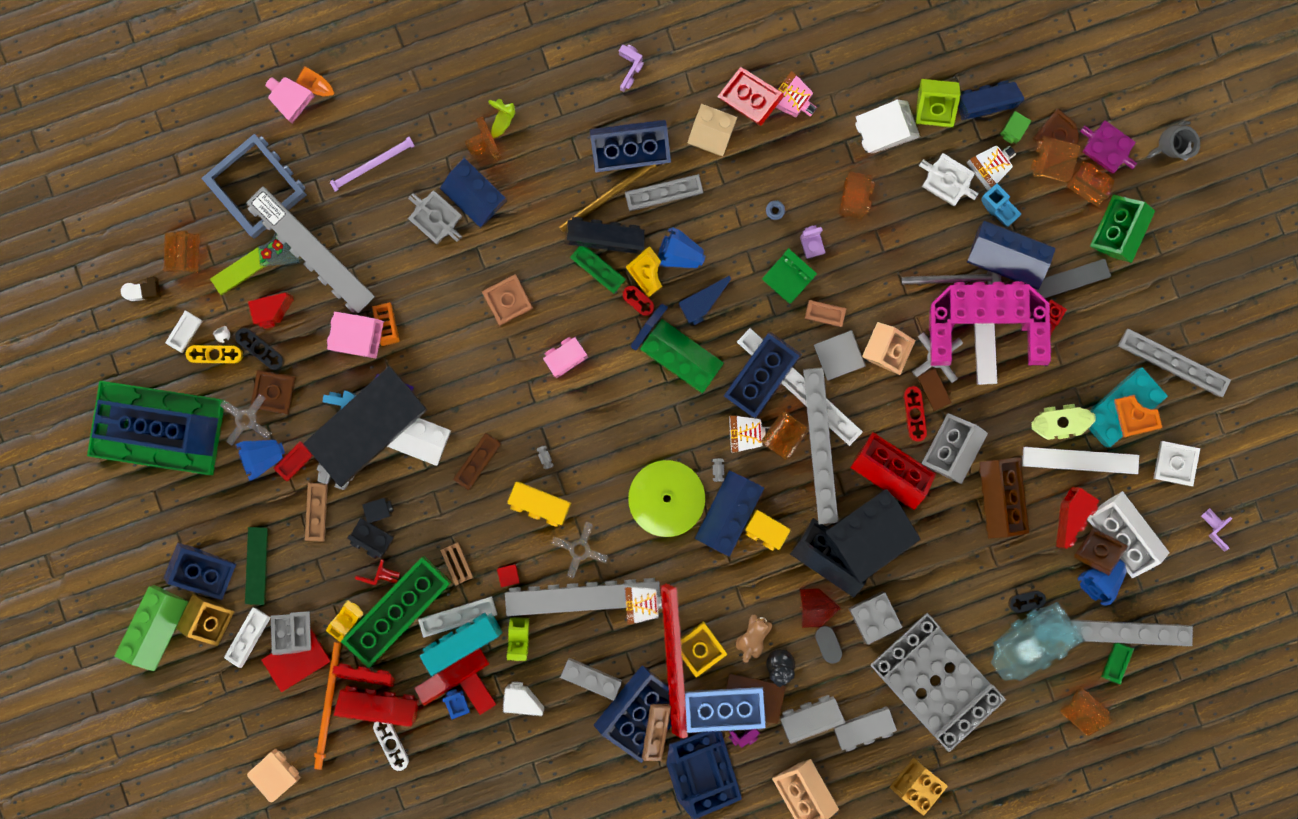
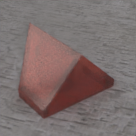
[800,588,841,628]

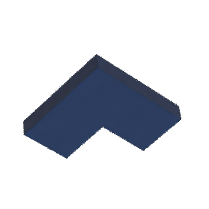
[631,304,668,351]

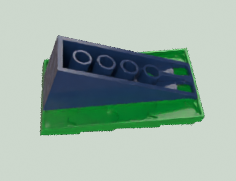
[87,381,225,476]

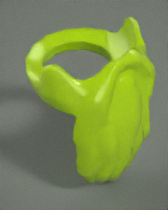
[488,99,515,138]

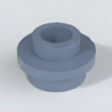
[766,201,785,220]

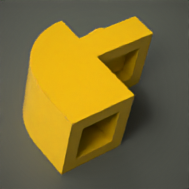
[326,600,363,643]

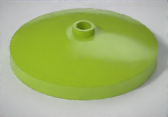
[629,460,705,537]

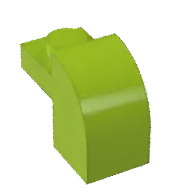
[507,617,529,661]

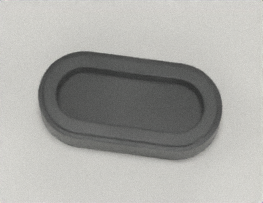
[815,626,842,664]

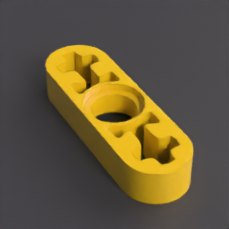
[186,345,243,364]

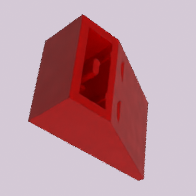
[1056,487,1099,549]

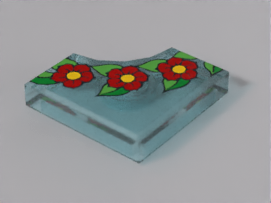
[258,232,299,266]

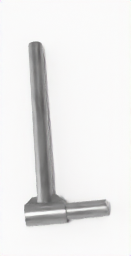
[901,271,1001,285]

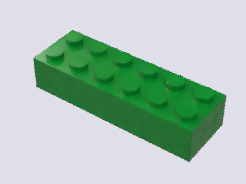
[341,556,452,668]

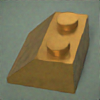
[176,594,235,646]

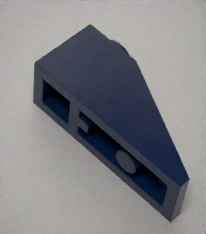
[678,276,731,325]

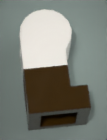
[121,276,161,301]

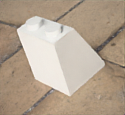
[856,99,920,153]

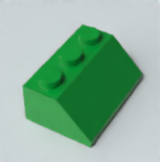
[1090,195,1155,263]

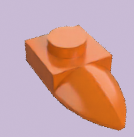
[295,66,334,96]

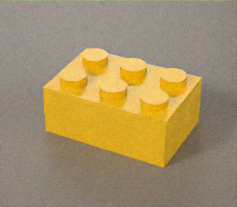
[507,482,571,527]

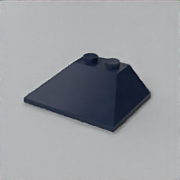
[666,731,742,819]

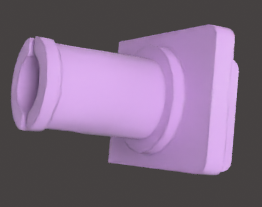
[1201,508,1232,552]

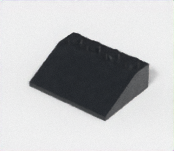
[824,488,921,584]

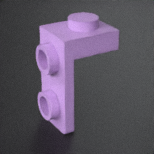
[619,44,644,92]

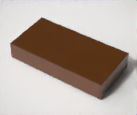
[917,368,952,411]

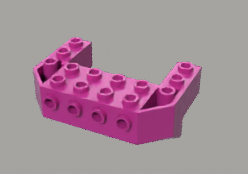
[929,282,1051,366]

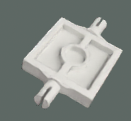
[919,153,978,206]

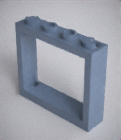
[202,134,307,239]

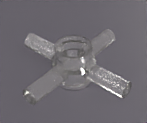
[220,394,272,445]
[552,522,608,578]

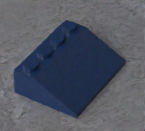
[594,665,686,763]

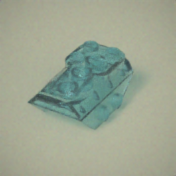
[991,602,1085,681]

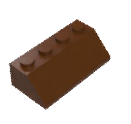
[979,457,1029,538]

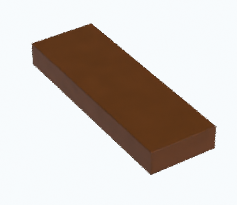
[453,433,502,491]

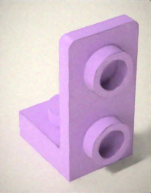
[800,225,825,259]

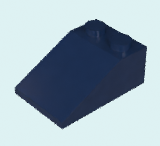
[164,542,236,600]

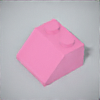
[543,337,588,379]

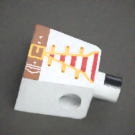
[967,145,1016,191]
[729,416,773,453]
[625,586,662,624]

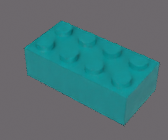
[1088,367,1168,447]
[420,612,503,676]

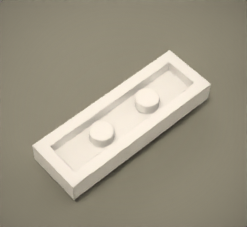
[224,608,271,668]

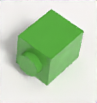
[1000,111,1031,143]

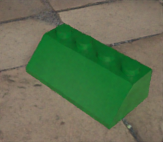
[640,319,724,394]

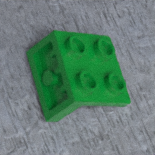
[762,248,817,304]

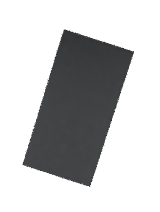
[303,366,428,487]

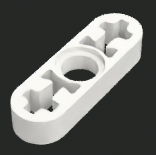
[373,722,409,771]

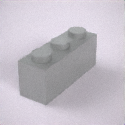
[560,658,622,700]
[833,706,897,751]

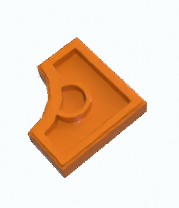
[1114,395,1163,437]

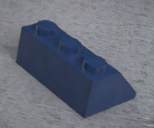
[958,80,1024,121]
[440,158,507,228]

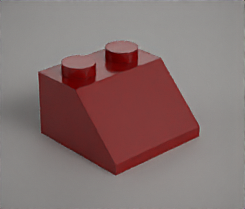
[248,292,294,329]

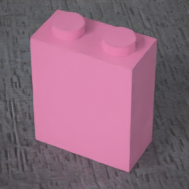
[327,312,384,359]

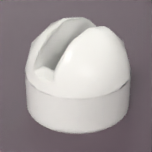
[213,326,230,343]

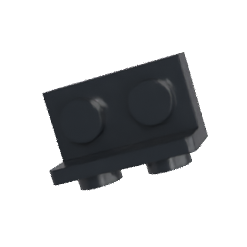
[347,518,394,559]

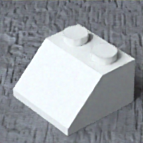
[503,682,544,716]

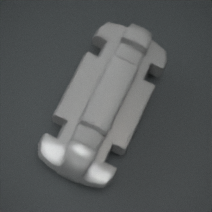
[537,446,553,469]
[712,458,724,482]

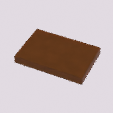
[726,673,786,724]

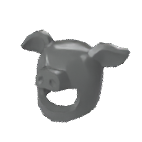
[1147,121,1200,161]

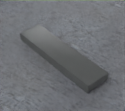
[1033,259,1111,298]

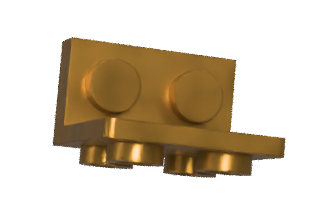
[889,758,948,815]

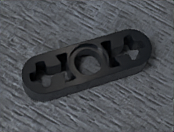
[236,328,284,370]

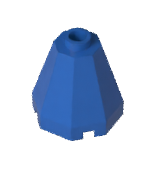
[657,227,705,268]
[236,440,285,481]
[1078,559,1127,606]

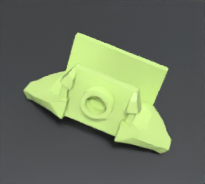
[1031,404,1096,440]

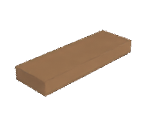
[305,483,328,541]
[642,704,671,761]

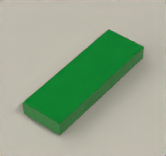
[570,246,626,294]

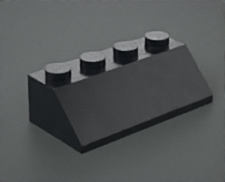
[564,217,645,254]
[790,518,868,598]

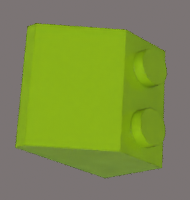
[915,79,960,127]

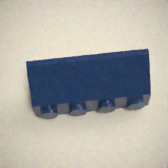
[590,120,671,172]
[967,221,1056,290]
[694,470,764,557]

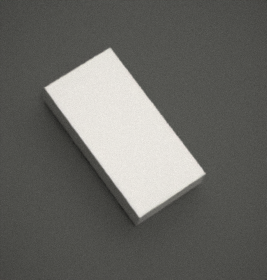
[165,310,203,353]

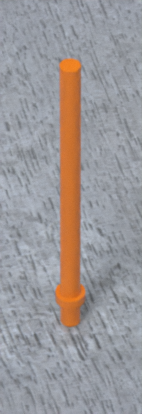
[314,642,342,770]

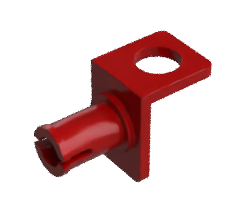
[355,559,400,586]

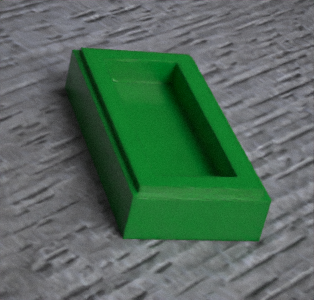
[1101,643,1134,684]

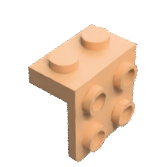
[247,749,301,802]

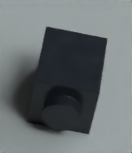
[362,498,394,523]

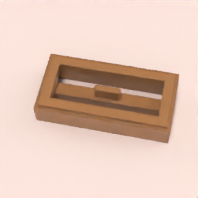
[440,542,474,585]

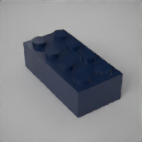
[724,332,802,418]

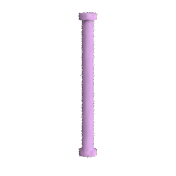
[330,137,415,192]

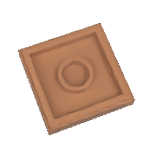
[482,274,533,326]

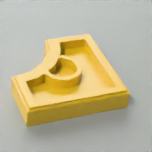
[626,247,662,298]

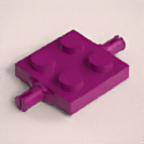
[1080,120,1137,174]

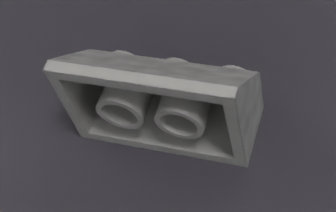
[921,413,988,484]
[779,695,845,744]

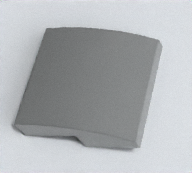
[814,331,866,381]
[271,612,311,655]

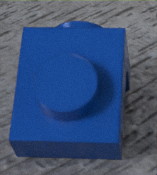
[443,689,470,720]

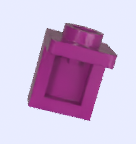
[729,729,760,748]

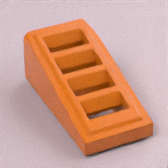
[372,302,400,346]

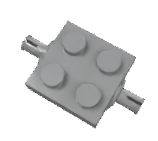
[408,190,463,244]

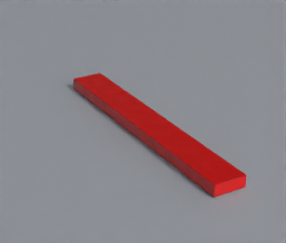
[661,584,688,739]

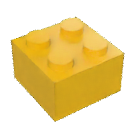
[744,509,791,551]
[680,621,727,677]

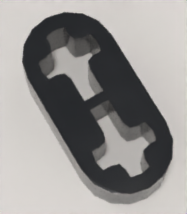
[1008,590,1046,613]

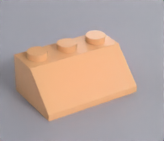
[772,759,839,819]

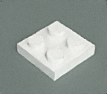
[1153,441,1200,486]

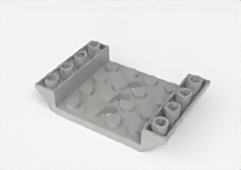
[870,613,1006,752]

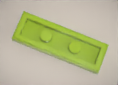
[210,248,269,295]

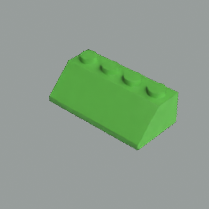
[114,585,189,671]

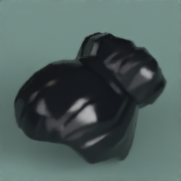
[766,649,795,687]

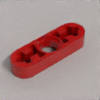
[903,386,927,442]

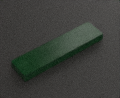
[245,527,269,605]

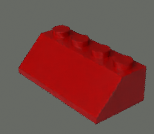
[850,432,936,510]
[334,686,419,727]

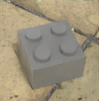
[848,591,903,644]

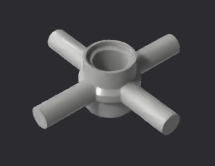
[912,332,963,383]

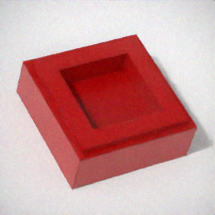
[497,564,520,587]

